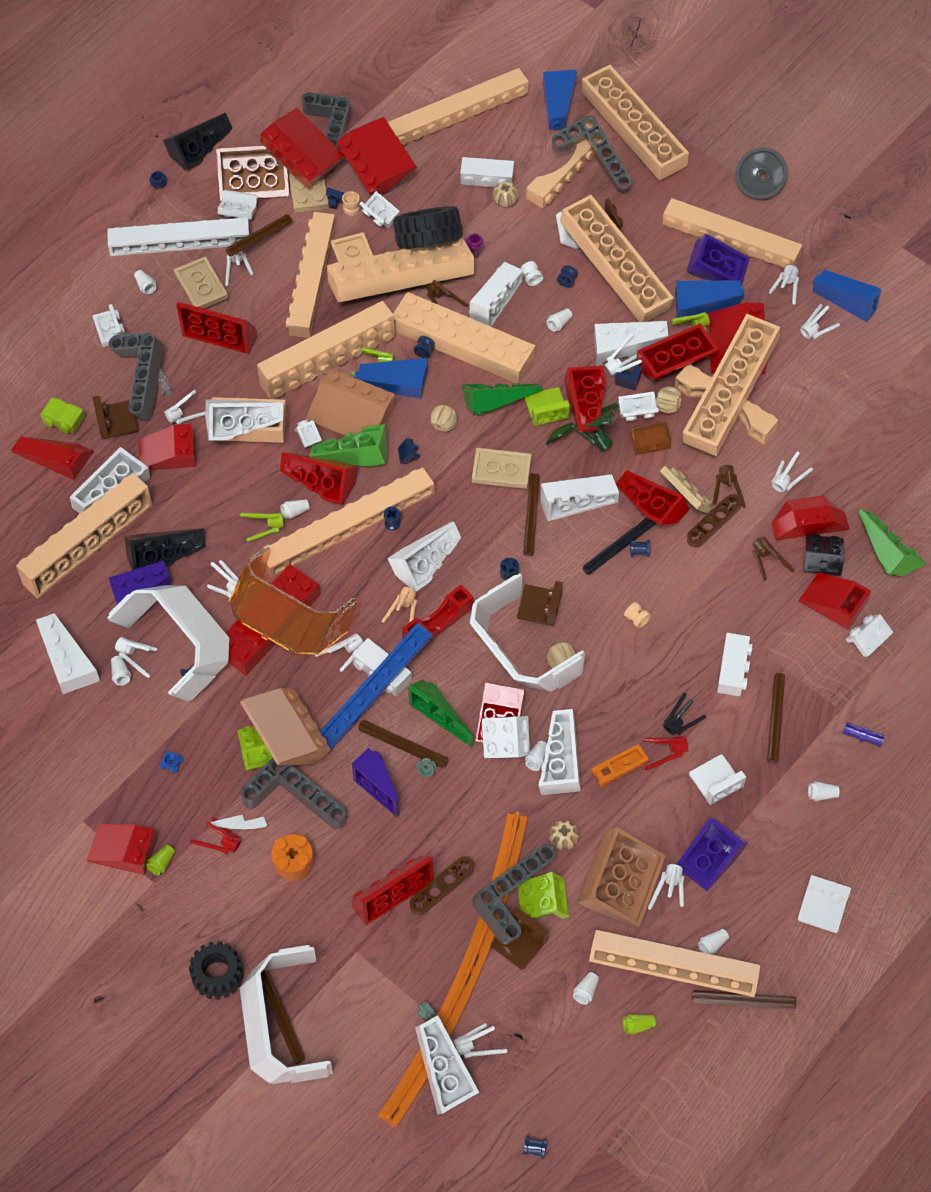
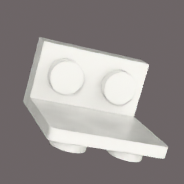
[482,716,530,758]
[689,755,746,805]
[798,875,851,933]

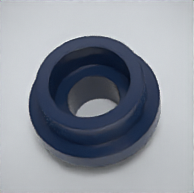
[149,171,167,188]

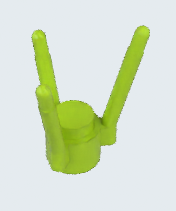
[671,312,710,330]
[351,347,393,375]
[240,513,283,542]

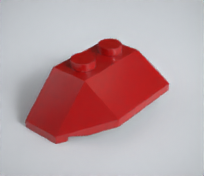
[771,495,850,541]

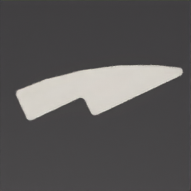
[210,815,267,829]

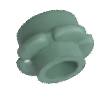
[417,758,436,777]
[417,1002,436,1021]

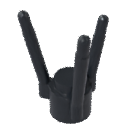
[663,693,706,735]

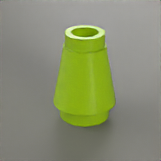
[147,845,175,875]
[623,1014,656,1035]

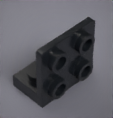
[803,534,845,576]

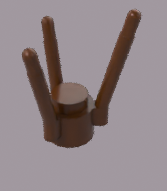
[426,280,469,307]
[713,465,746,508]
[752,537,795,580]

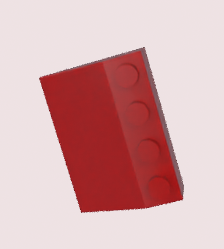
[260,107,345,189]
[337,117,417,196]
[176,302,257,354]
[708,302,768,374]
[351,856,434,926]

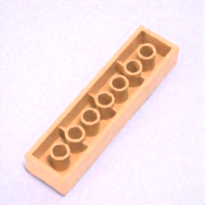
[581,65,689,181]
[560,195,674,322]
[327,237,474,303]
[393,292,535,383]
[257,301,395,399]
[683,314,780,457]
[16,473,152,598]

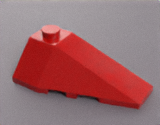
[564,366,606,432]
[11,436,94,480]
[280,452,357,505]
[615,470,689,525]

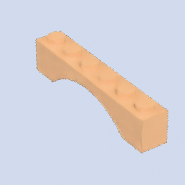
[526,123,602,209]
[674,364,778,444]

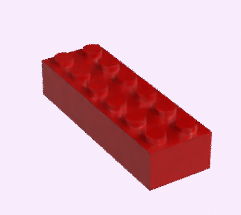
[226,564,321,676]

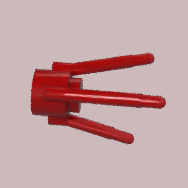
[643,736,688,770]
[190,816,242,855]

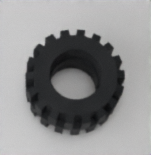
[189,941,244,1000]

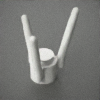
[225,250,253,286]
[769,265,799,305]
[800,304,840,339]
[604,333,642,376]
[164,390,205,425]
[771,451,813,493]
[207,560,246,599]
[315,633,363,672]
[115,637,157,678]
[648,864,684,910]
[453,1023,508,1059]

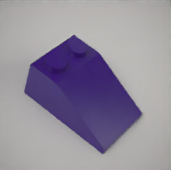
[687,234,750,286]
[352,748,400,817]
[676,817,748,891]

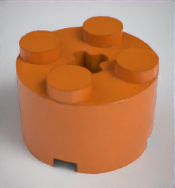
[271,834,314,882]

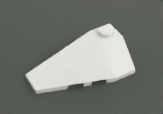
[205,399,283,440]
[388,521,461,592]

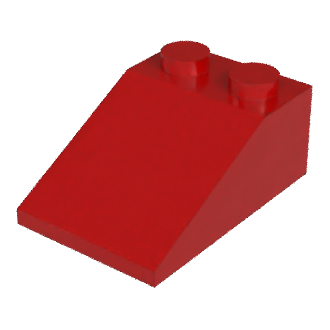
[139,424,196,471]
[86,824,157,875]

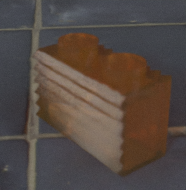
[629,422,672,455]

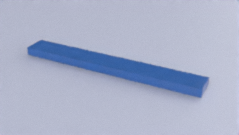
[320,623,433,751]

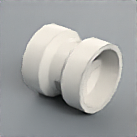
[520,261,543,286]

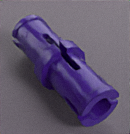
[843,722,885,747]

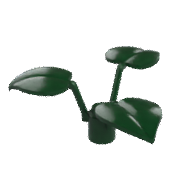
[546,401,619,451]

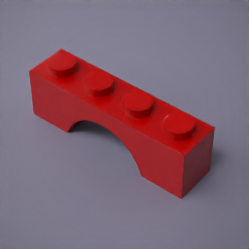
[402,584,474,641]

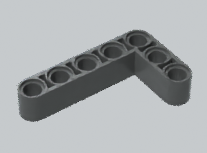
[302,92,351,172]
[552,115,632,193]
[109,332,163,421]
[241,758,347,829]
[472,844,556,945]

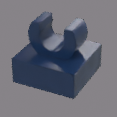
[326,188,345,210]
[398,438,420,464]

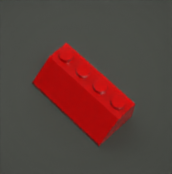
[636,323,719,379]

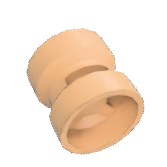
[342,191,360,216]
[624,602,651,629]

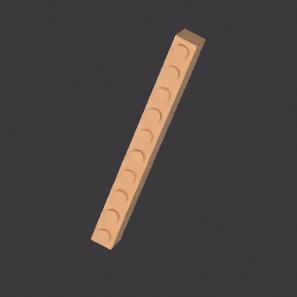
[388,68,529,145]
[259,467,435,577]

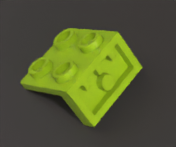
[524,387,570,426]
[237,726,273,770]
[518,872,570,920]

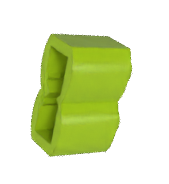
[40,397,85,434]

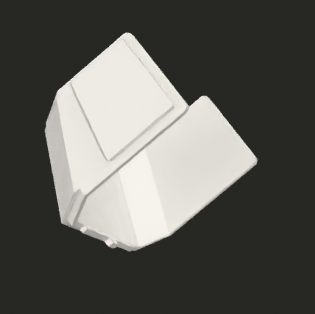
[470,574,585,692]
[107,585,229,702]
[240,945,333,1084]

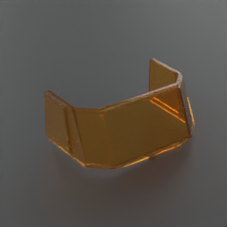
[229,547,357,654]

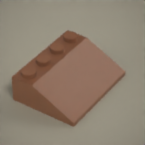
[216,146,289,201]
[305,368,396,437]
[240,688,331,765]
[577,827,666,928]

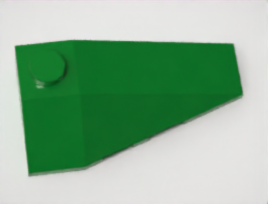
[462,383,542,414]
[408,679,474,748]

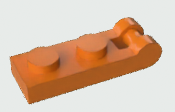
[591,744,649,788]

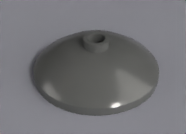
[736,147,788,199]

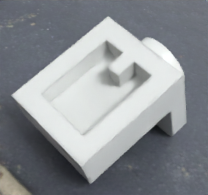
[294,420,322,448]

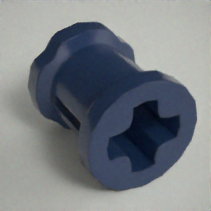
[384,507,401,531]
[630,540,650,557]
[523,1135,547,1159]

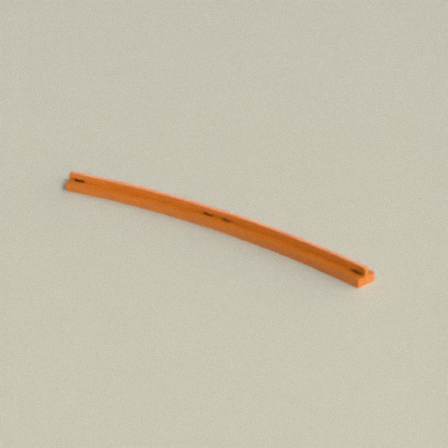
[378,812,528,1129]

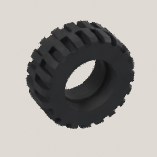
[393,206,463,249]

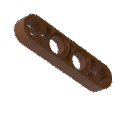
[687,494,742,548]
[410,856,474,916]

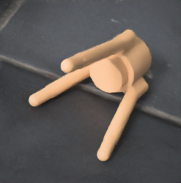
[381,587,418,623]

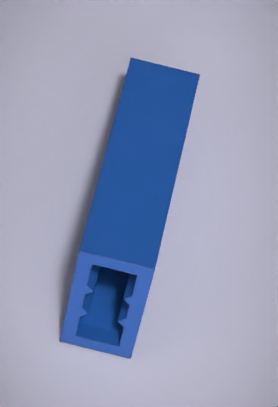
[543,69,577,130]
[813,269,882,322]
[675,281,744,318]
[354,358,428,399]

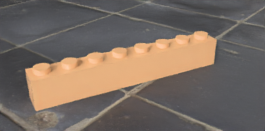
[662,198,802,269]
[286,212,335,338]
[589,930,760,997]

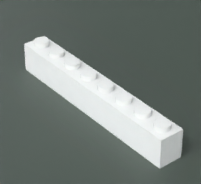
[108,217,250,256]

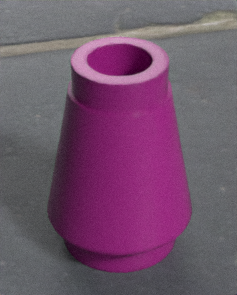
[466,233,483,258]

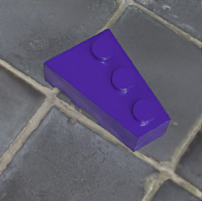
[109,561,171,605]

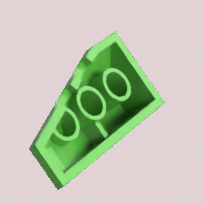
[309,424,388,467]
[859,509,926,577]

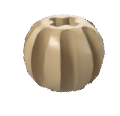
[493,181,518,207]
[656,387,682,414]
[430,405,457,432]
[547,643,576,668]
[549,820,579,850]

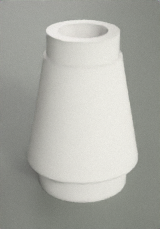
[134,270,156,295]
[546,309,572,332]
[280,499,310,520]
[111,656,131,685]
[525,741,547,771]
[808,781,839,801]
[698,929,729,955]
[573,972,599,1005]

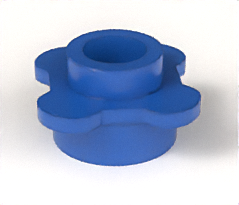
[160,751,183,773]

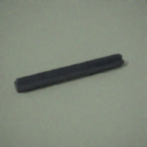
[582,517,656,575]

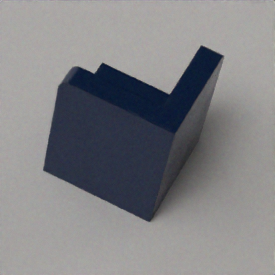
[615,365,642,391]

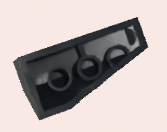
[163,112,232,170]
[124,528,206,570]

